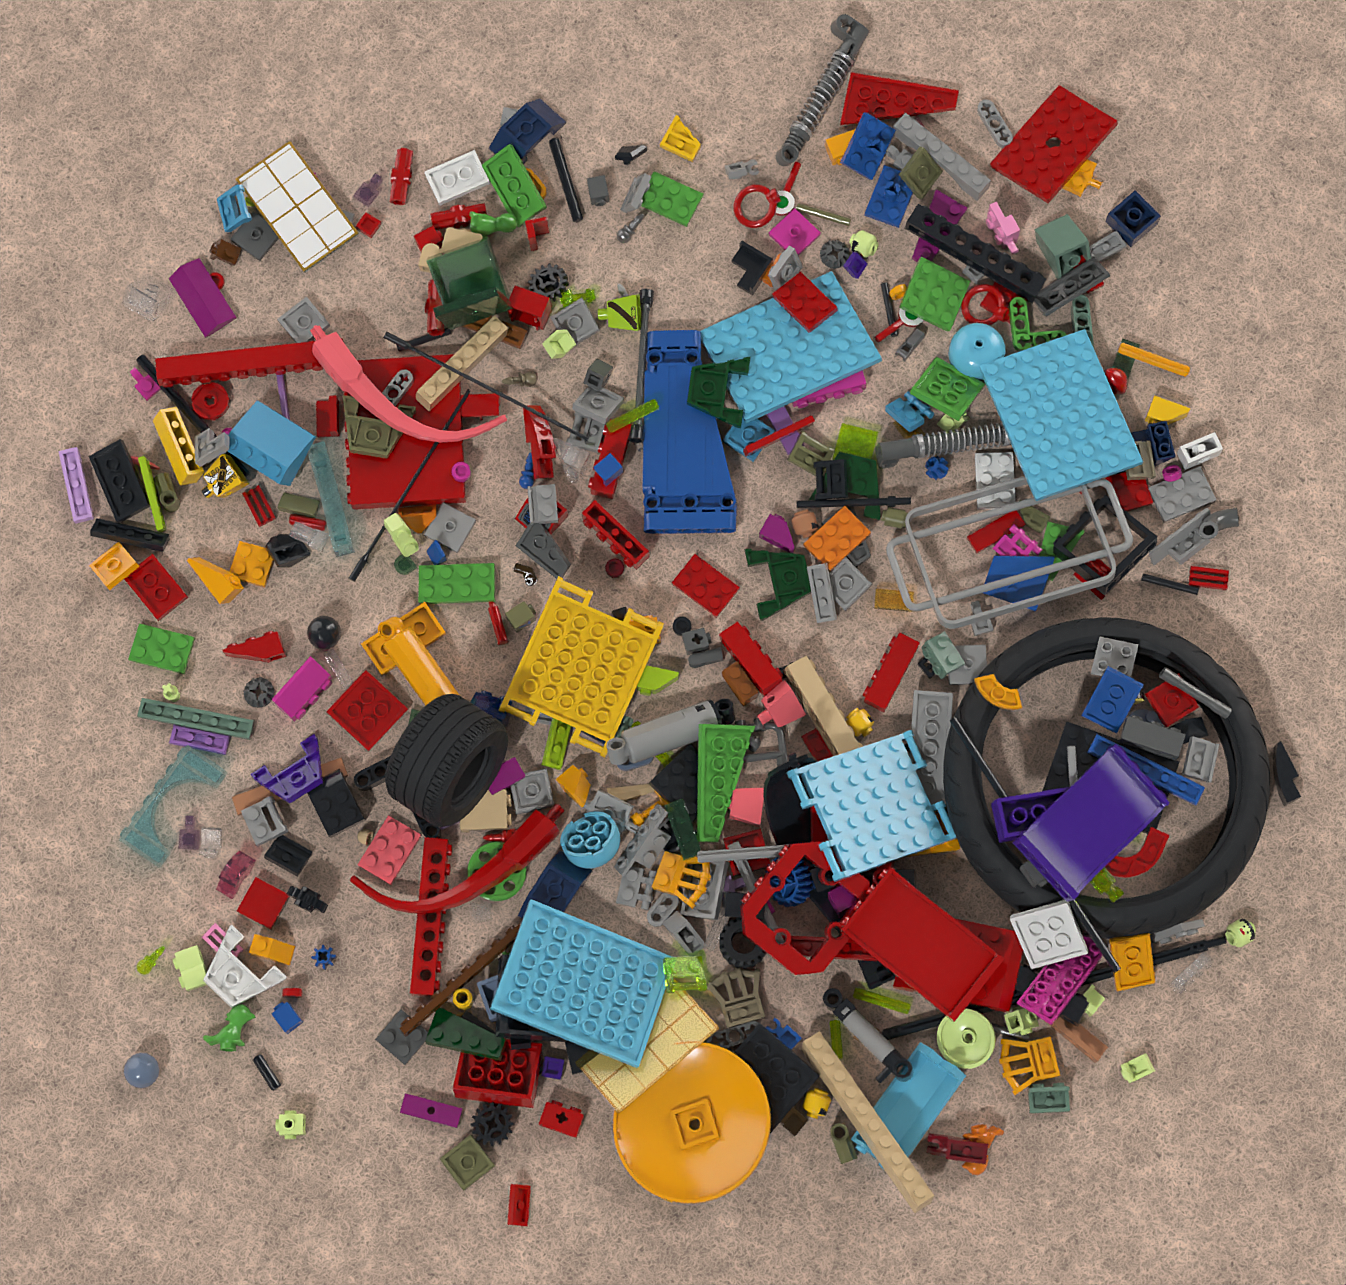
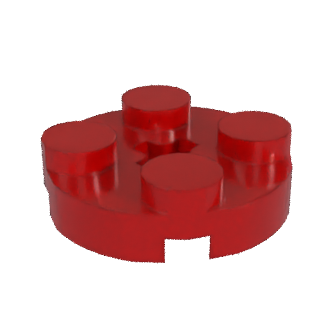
[191,382,230,421]

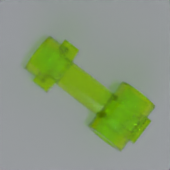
[560,288,596,308]

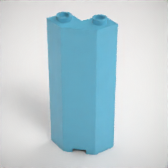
[851,1042,966,1169]

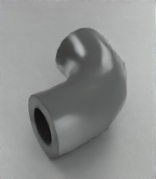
[1199,508,1239,539]

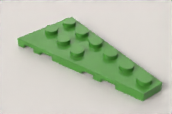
[697,724,755,842]

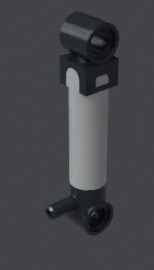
[823,988,914,1083]

